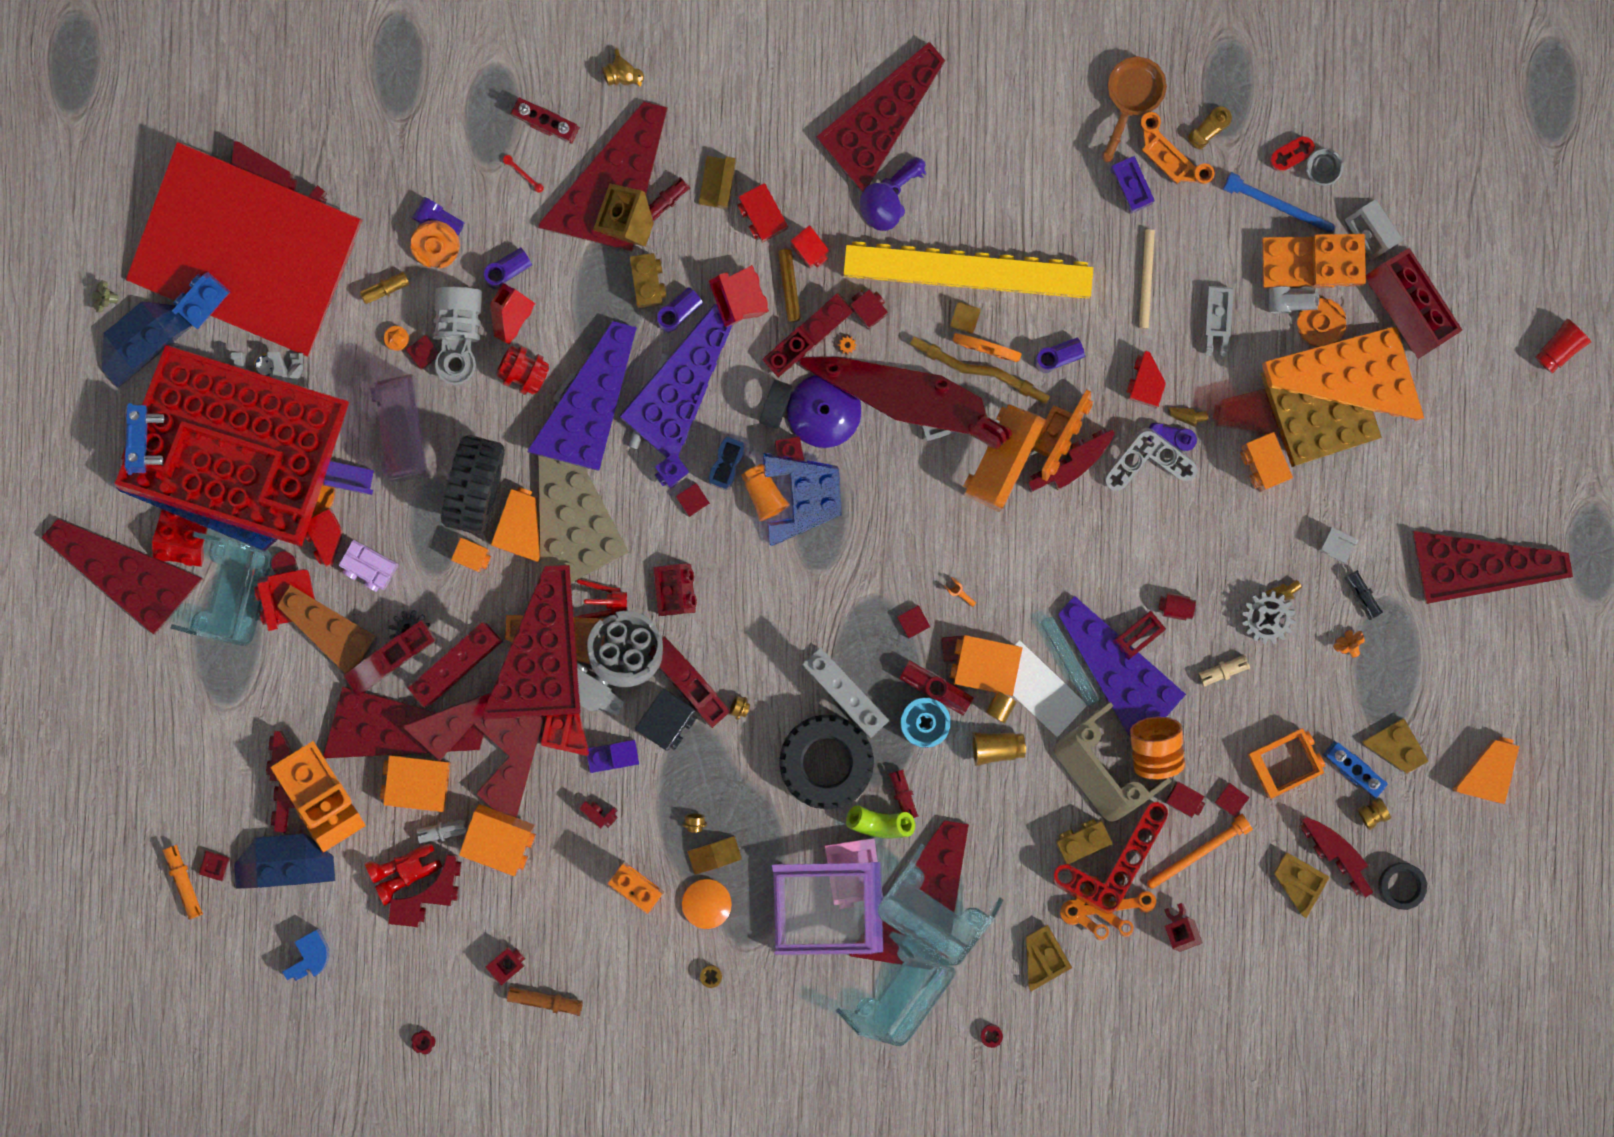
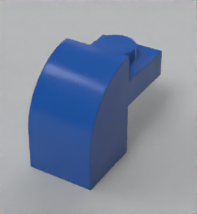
[283,929,329,982]

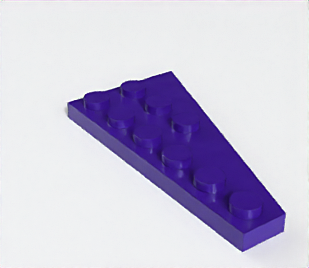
[619,304,733,458]
[527,321,637,471]
[1058,596,1186,739]

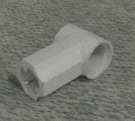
[1269,287,1319,314]

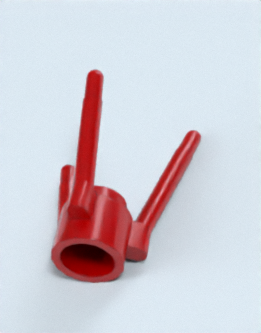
[575,579,627,618]

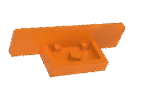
[1032,389,1093,481]

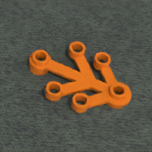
[1060,874,1156,941]

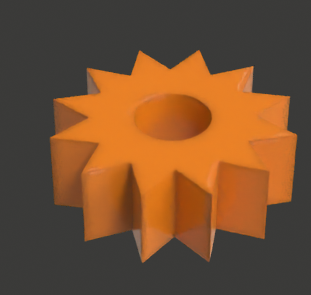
[838,335,857,355]

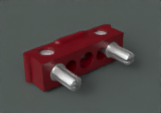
[510,97,580,144]

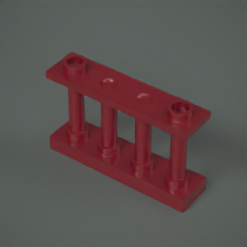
[407,622,503,707]

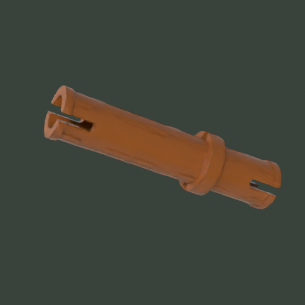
[507,986,583,1016]

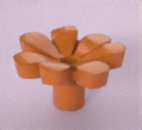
[1333,630,1365,658]

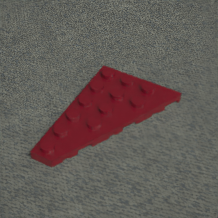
[538,102,668,252]
[849,820,969,972]

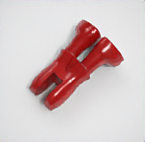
[364,844,442,906]

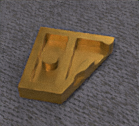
[1362,718,1429,774]
[1274,852,1330,918]
[1026,924,1072,992]

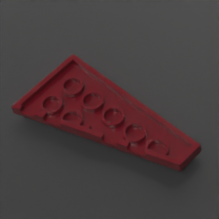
[816,42,945,193]

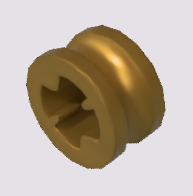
[700,965,722,988]

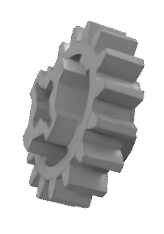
[1242,590,1296,645]

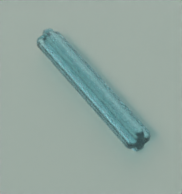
[1041,616,1099,706]

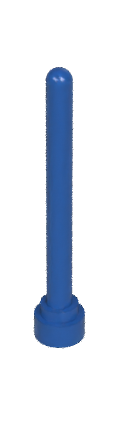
[1223,172,1335,233]

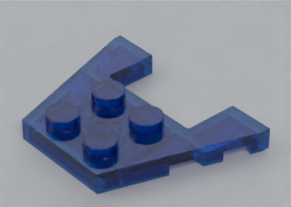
[763,453,842,546]

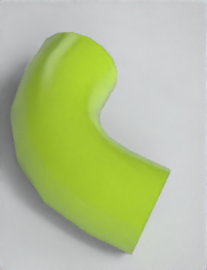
[846,805,915,839]

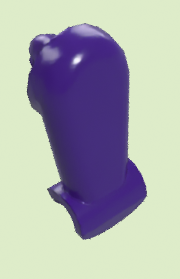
[881,157,926,195]
[1147,422,1197,451]

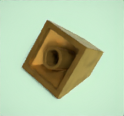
[593,183,654,247]

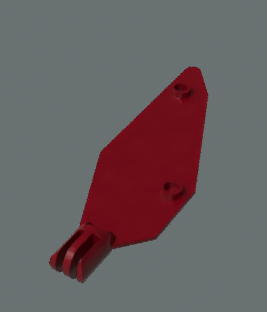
[800,357,1012,450]

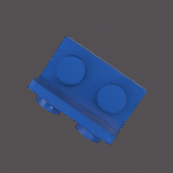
[172,272,230,329]

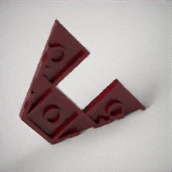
[402,692,543,818]

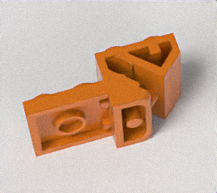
[1262,234,1366,288]
[270,741,365,853]

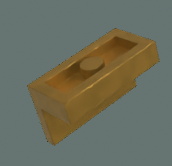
[699,156,736,210]

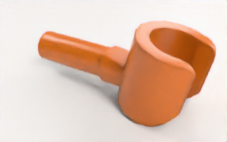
[944,577,976,607]

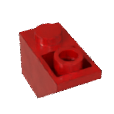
[490,283,536,345]
[1126,351,1166,409]
[305,509,343,567]

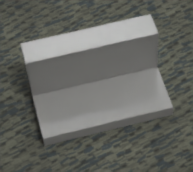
[1345,199,1403,260]

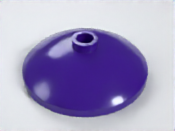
[787,375,862,448]

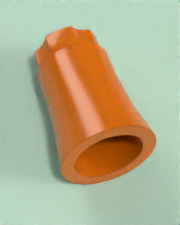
[741,464,790,521]

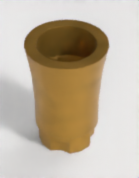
[972,732,1026,766]

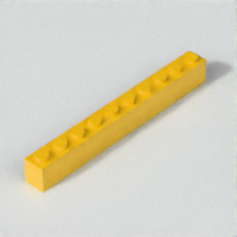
[844,241,1094,299]

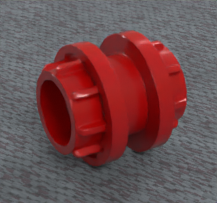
[496,345,549,395]

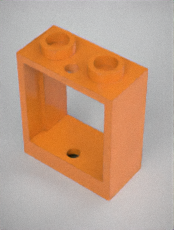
[1247,728,1325,799]
[608,862,665,914]

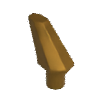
[1168,407,1208,427]
[1265,580,1302,600]

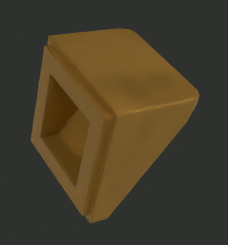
[950,302,981,334]

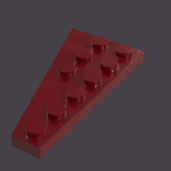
[41,519,203,635]
[1412,531,1573,604]
[323,687,485,759]

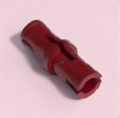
[649,177,691,221]
[888,769,919,818]

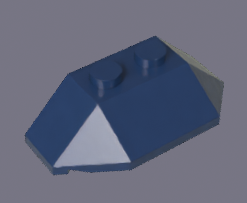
[102,301,193,388]
[234,834,336,889]

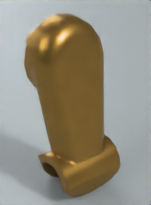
[1188,106,1232,150]

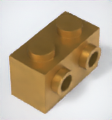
[630,253,666,309]
[1055,818,1112,865]

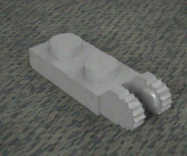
[1205,286,1234,357]

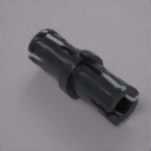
[1344,570,1383,620]

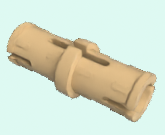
[1198,654,1250,687]

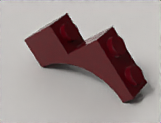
[388,855,462,927]

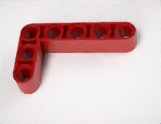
[1053,802,1168,914]

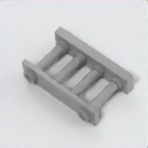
[802,648,889,738]

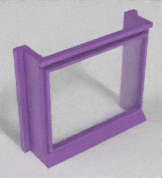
[772,862,883,955]

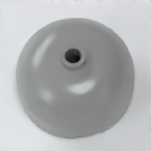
[588,611,663,687]

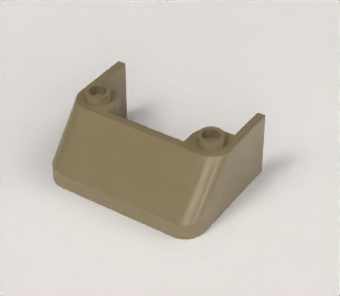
[1054,702,1172,822]

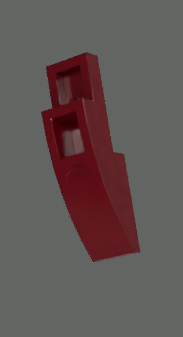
[762,293,854,378]
[1027,428,1115,492]
[344,620,437,696]
[648,636,731,728]
[266,731,295,832]
[1299,816,1374,898]

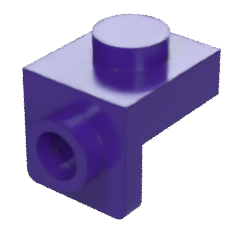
[655,453,689,488]

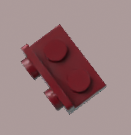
[653,564,697,616]

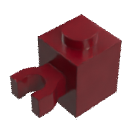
[1164,903,1203,952]

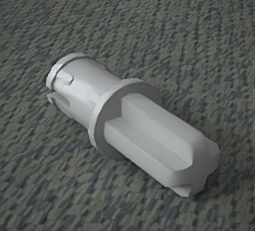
[417,820,467,844]

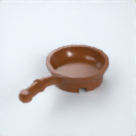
[1102,56,1167,162]

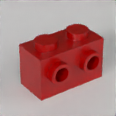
[737,183,788,243]

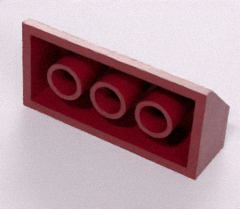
[1366,248,1463,359]

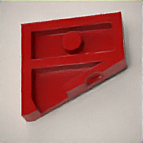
[541,714,589,756]

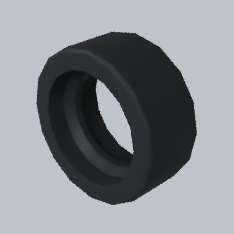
[759,379,793,429]
[1378,862,1427,910]

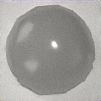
[1306,148,1344,186]

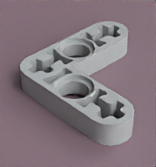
[1104,428,1197,491]

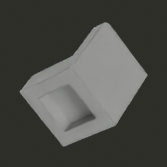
[1318,527,1359,563]

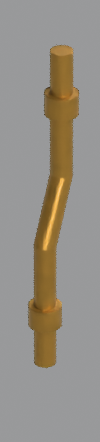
[909,336,1050,405]

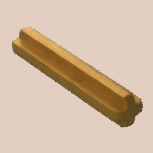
[778,249,801,322]

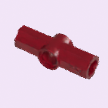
[899,660,974,716]

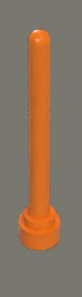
[1147,813,1253,889]

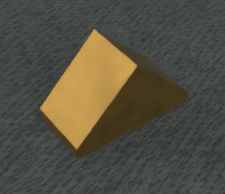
[687,836,742,875]

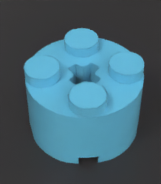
[900,698,951,748]

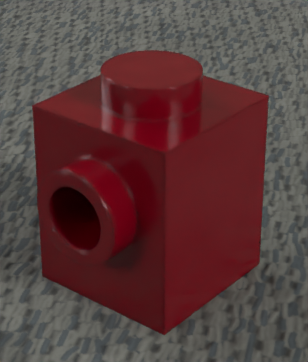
[850,289,888,330]

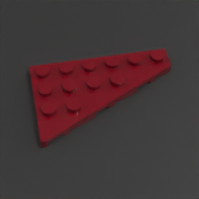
[482,565,581,719]

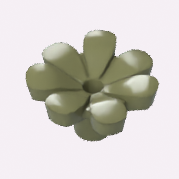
[92,280,118,312]

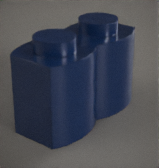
[709,437,744,491]

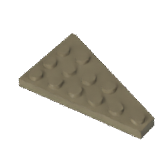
[538,432,629,583]

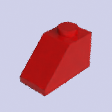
[791,225,829,269]

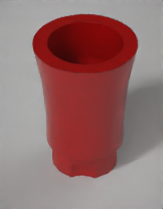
[1535,318,1592,374]

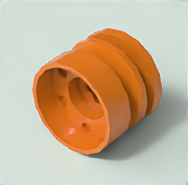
[1130,717,1185,779]

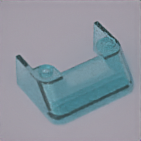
[170,532,272,646]
[878,844,1003,966]
[836,932,956,1046]

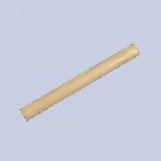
[1139,229,1155,329]

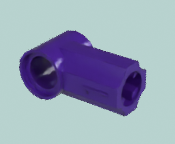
[412,197,465,236]
[484,247,533,289]
[657,287,703,332]
[1034,337,1086,373]

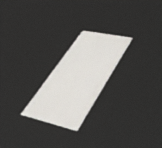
[1013,640,1087,737]

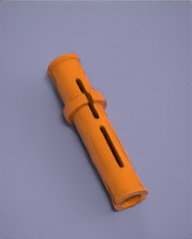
[162,845,203,920]

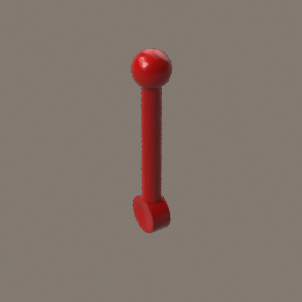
[503,155,544,193]

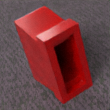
[709,265,769,327]

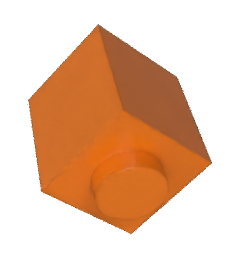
[451,538,492,573]

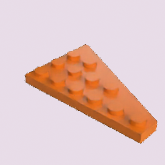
[1262,326,1424,421]

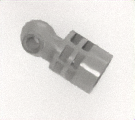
[433,287,482,385]

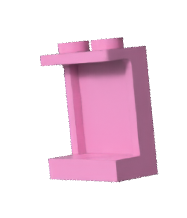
[825,838,883,909]

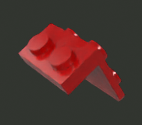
[152,504,211,567]
[254,569,315,631]

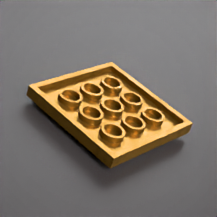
[1260,371,1382,467]

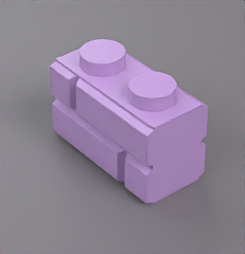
[339,540,399,592]

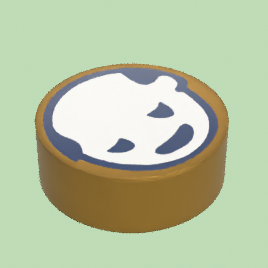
[254,353,272,377]

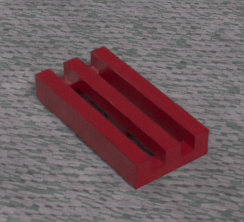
[1113,610,1166,660]

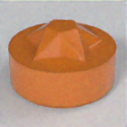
[384,326,409,351]

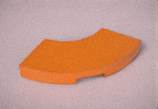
[952,333,1022,362]

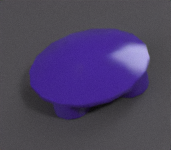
[860,182,905,231]

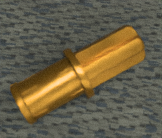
[360,271,410,304]

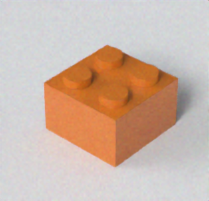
[1240,432,1293,492]

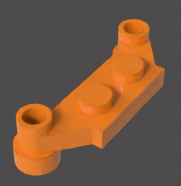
[1140,112,1215,185]

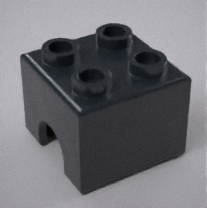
[635,689,698,751]

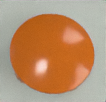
[682,879,732,929]

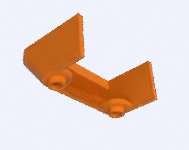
[963,404,1046,512]

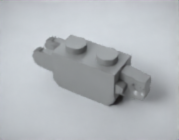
[577,662,624,715]

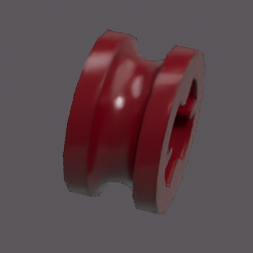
[980,1024,1003,1048]

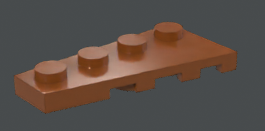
[277,585,375,674]

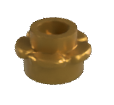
[729,696,750,720]
[683,813,707,833]

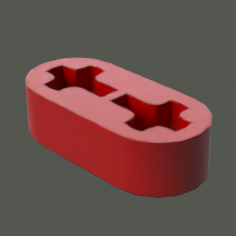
[1270,136,1315,172]

